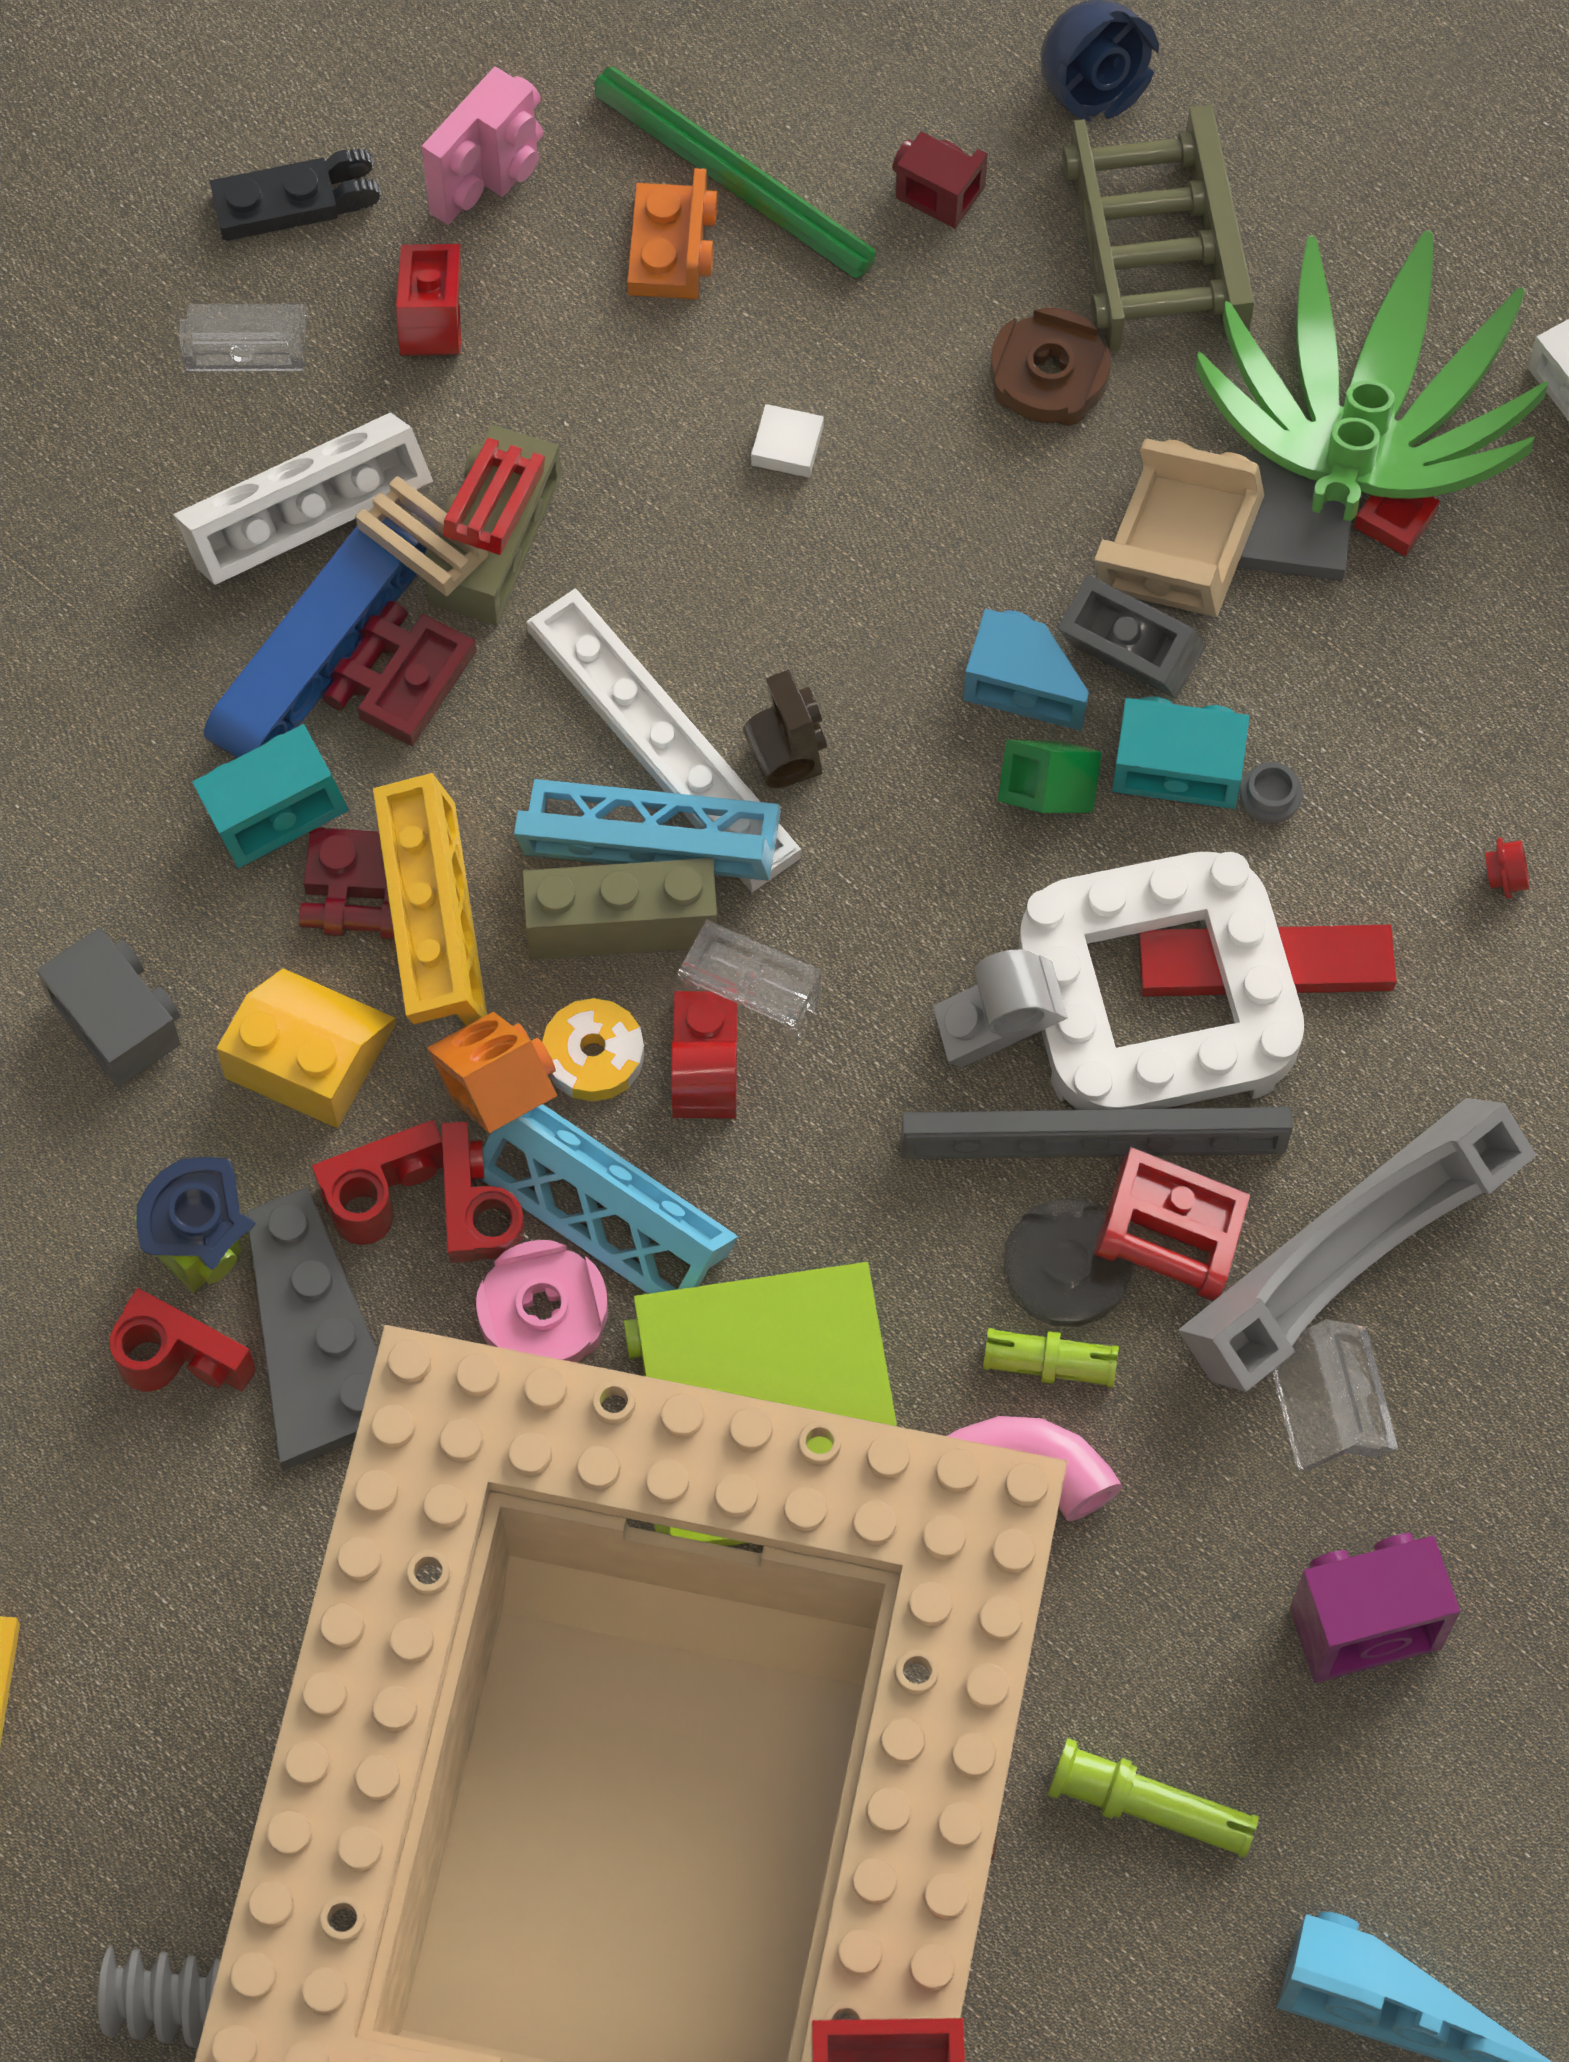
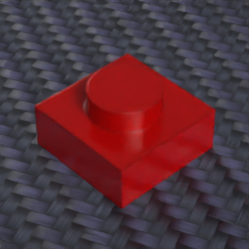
[1354,495,1440,557]

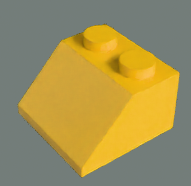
[216,968,396,1129]

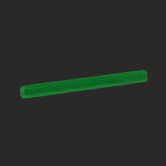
[594,67,876,278]

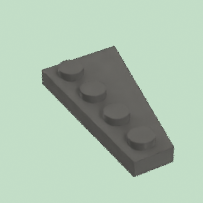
[247,1187,378,1471]

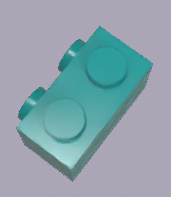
[1112,696,1250,809]
[192,724,350,869]

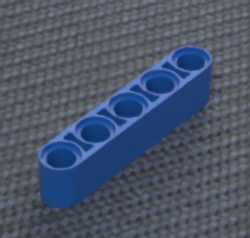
[204,517,427,758]

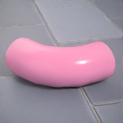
[947,1416,1122,1521]

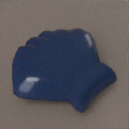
[136,1157,256,1270]

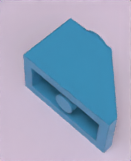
[963,608,1089,731]

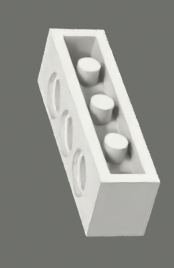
[173,412,433,585]

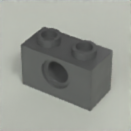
[1057,574,1206,699]

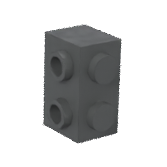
[36,927,181,1088]

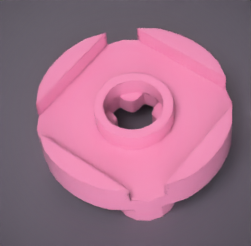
[476,1240,608,1363]

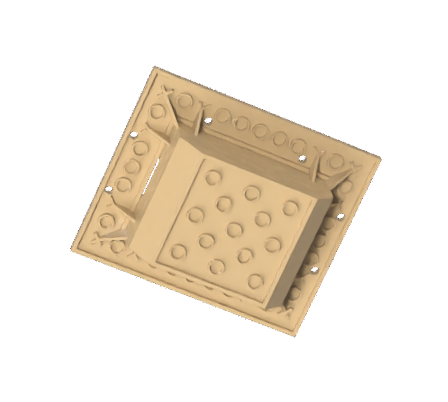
[195,1325,1068,2062]

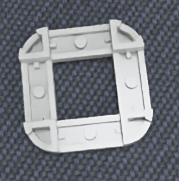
[1018,852,1304,1110]

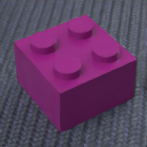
[1289,1533,1461,1684]

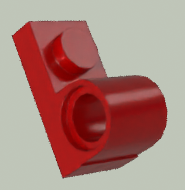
[396,244,461,356]
[671,991,738,1119]
[311,1119,443,1245]
[441,1122,525,1263]
[109,1288,256,1392]

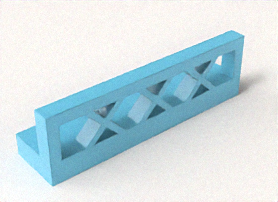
[514,779,781,881]
[481,1104,739,1294]

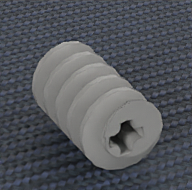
[97,1945,221,2047]

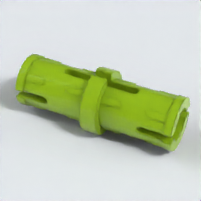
[983,1327,1119,1388]

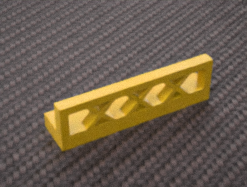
[373,773,487,1026]

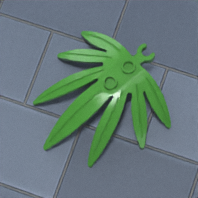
[1195,230,1548,521]

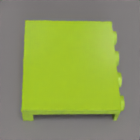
[623,1262,897,1546]

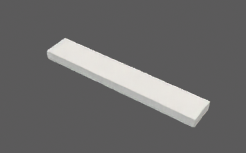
[526,588,801,893]

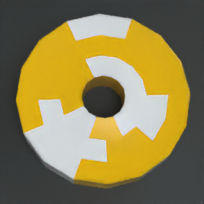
[542,998,644,1102]

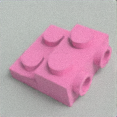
[422,66,544,225]

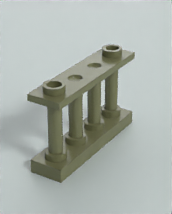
[1062,104,1254,351]

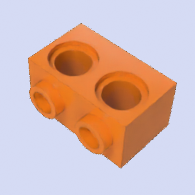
[427,1012,557,1133]

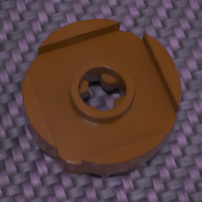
[990,308,1111,426]

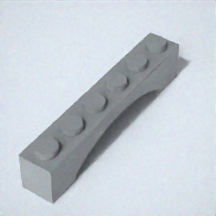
[1178,1098,1537,1392]

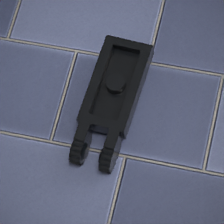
[209,148,382,241]

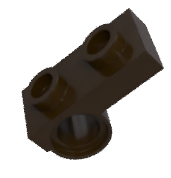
[743,669,827,788]

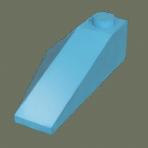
[1276,1911,1551,2062]

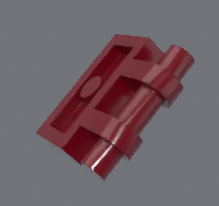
[322,601,476,746]
[299,828,395,939]

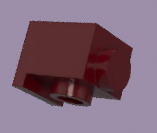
[892,131,988,229]

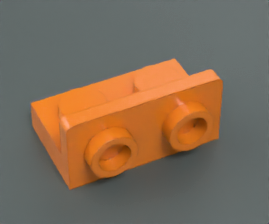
[627,168,718,299]

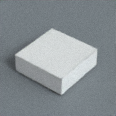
[751,404,824,478]

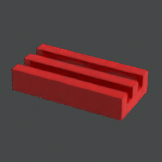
[443,437,545,555]

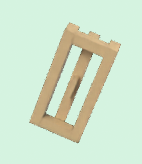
[355,476,489,597]

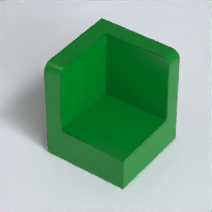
[997,740,1102,813]

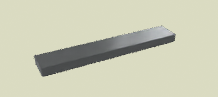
[901,1107,1293,1159]

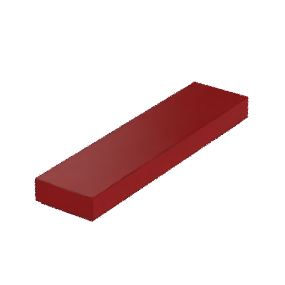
[1138,924,1397,997]

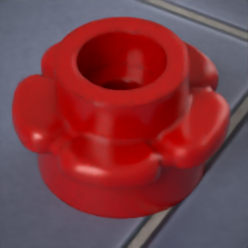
[1485,837,1530,899]

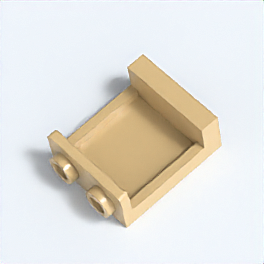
[1094,439,1265,617]

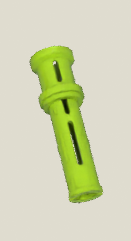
[1047,1738,1259,1858]

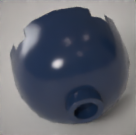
[1040,0,1159,121]

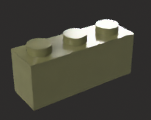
[421,424,561,626]
[523,858,718,960]

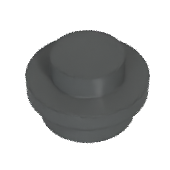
[1240,762,1303,823]

